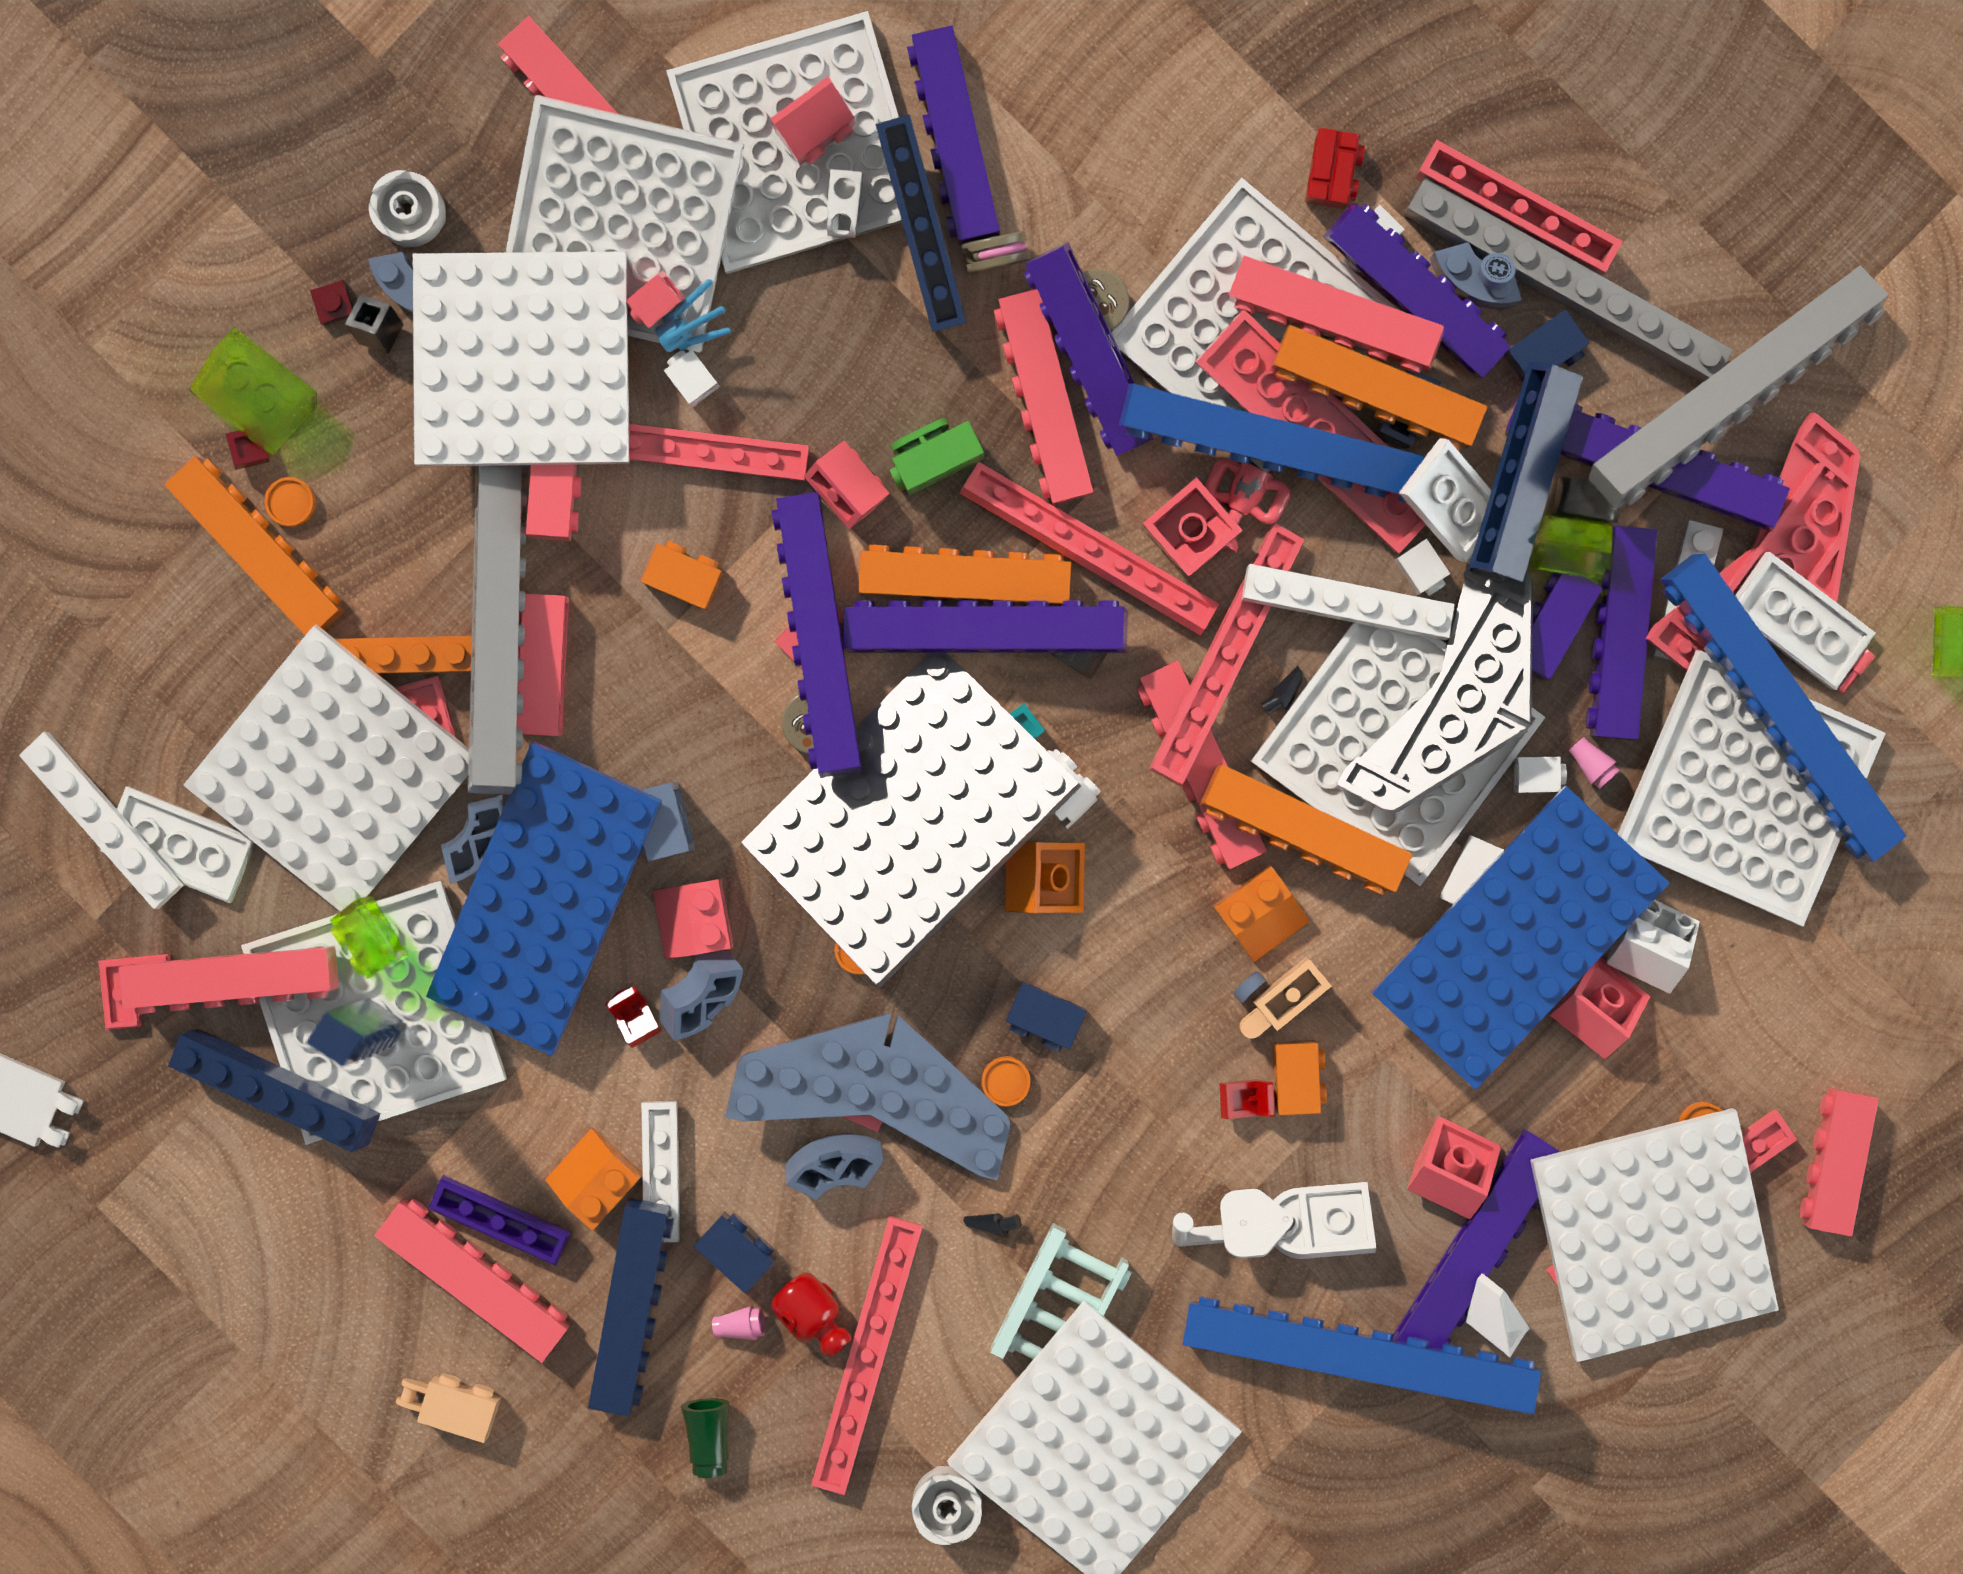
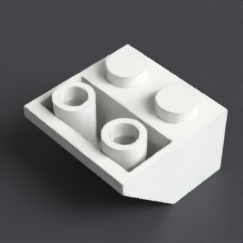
[1607,900,1700,994]

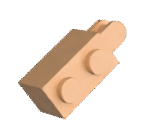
[1239,957,1332,1039]
[396,1374,501,1443]

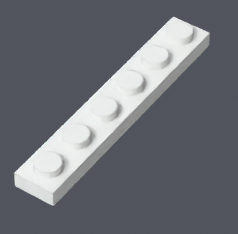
[1241,564,1455,641]
[19,732,184,909]

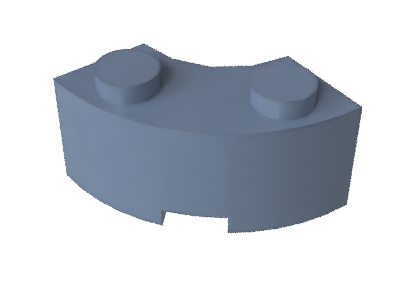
[1429,242,1522,309]
[368,252,413,313]
[441,794,504,884]
[660,950,743,1040]
[785,1134,883,1200]

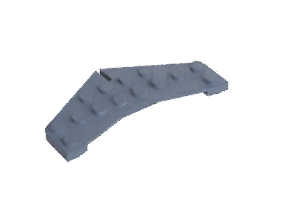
[725,1013,1010,1180]

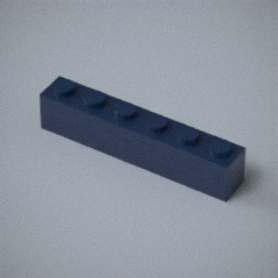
[875,114,966,332]
[1469,362,1583,582]
[306,998,403,1067]
[168,1029,381,1152]
[588,1198,675,1416]

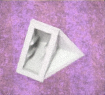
[1466,1274,1530,1357]

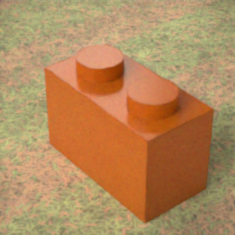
[640,541,724,611]
[1273,1040,1327,1115]

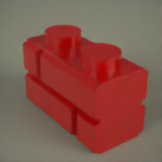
[1305,128,1365,209]

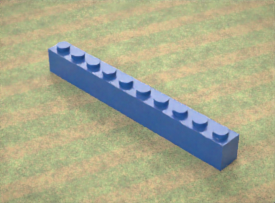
[1119,384,1475,504]
[1660,553,1907,862]
[1182,1296,1541,1414]

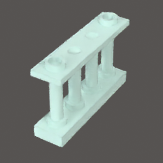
[991,1223,1131,1359]

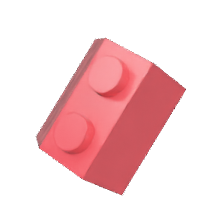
[770,76,856,166]
[1143,477,1243,577]
[653,878,734,959]
[1550,957,1651,1059]
[1407,1116,1501,1219]

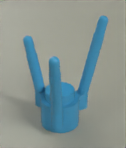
[655,279,731,352]

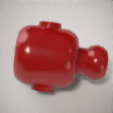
[771,1272,851,1358]

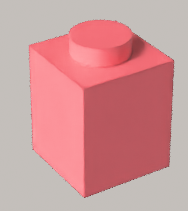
[626,270,685,328]

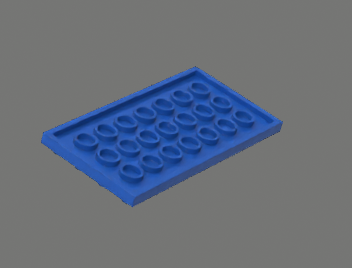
[426,741,662,1056]
[1371,786,1670,1090]

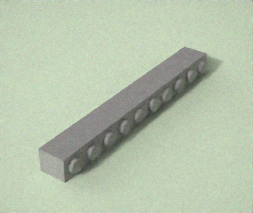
[1403,177,1733,383]
[1588,265,1889,510]
[468,465,528,795]

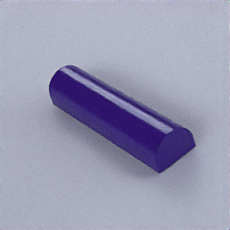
[428,1175,571,1266]

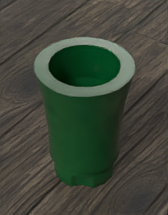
[681,1398,730,1478]

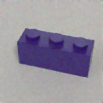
[1532,567,1603,681]

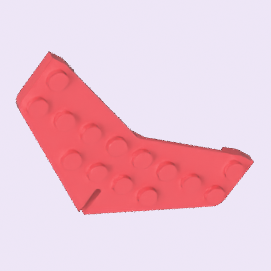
[1645,413,1860,672]

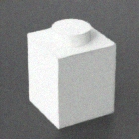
[664,349,720,408]
[1394,539,1450,596]
[1513,757,1567,793]

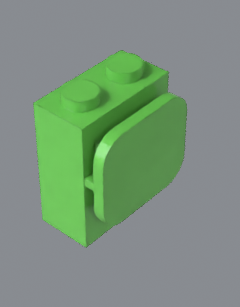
[889,418,984,496]

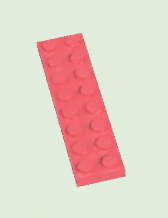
[1194,310,1426,554]

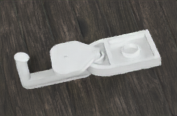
[1172,1182,1376,1259]

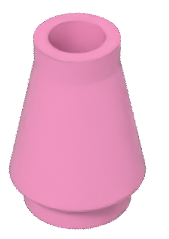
[1569,737,1621,789]
[712,1305,766,1341]

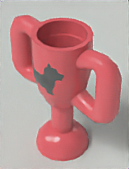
[1205,458,1290,553]

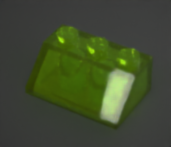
[189,327,317,456]

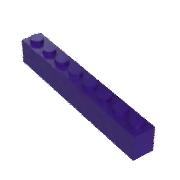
[1505,394,1790,532]
[772,492,862,778]
[843,600,1128,653]
[1393,1128,1561,1349]

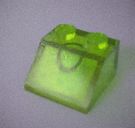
[1532,512,1613,580]
[330,896,409,979]

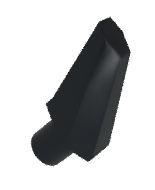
[1261,666,1304,715]
[963,1213,1022,1238]

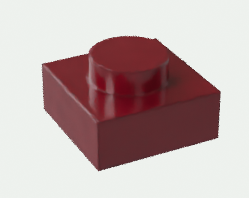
[310,280,353,325]
[225,425,270,470]

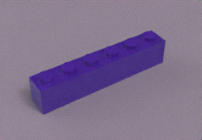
[907,25,1000,246]
[1323,204,1511,378]
[1024,242,1157,456]
[1585,526,1658,740]

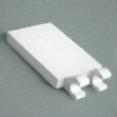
[1399,438,1491,565]
[0,1053,84,1148]

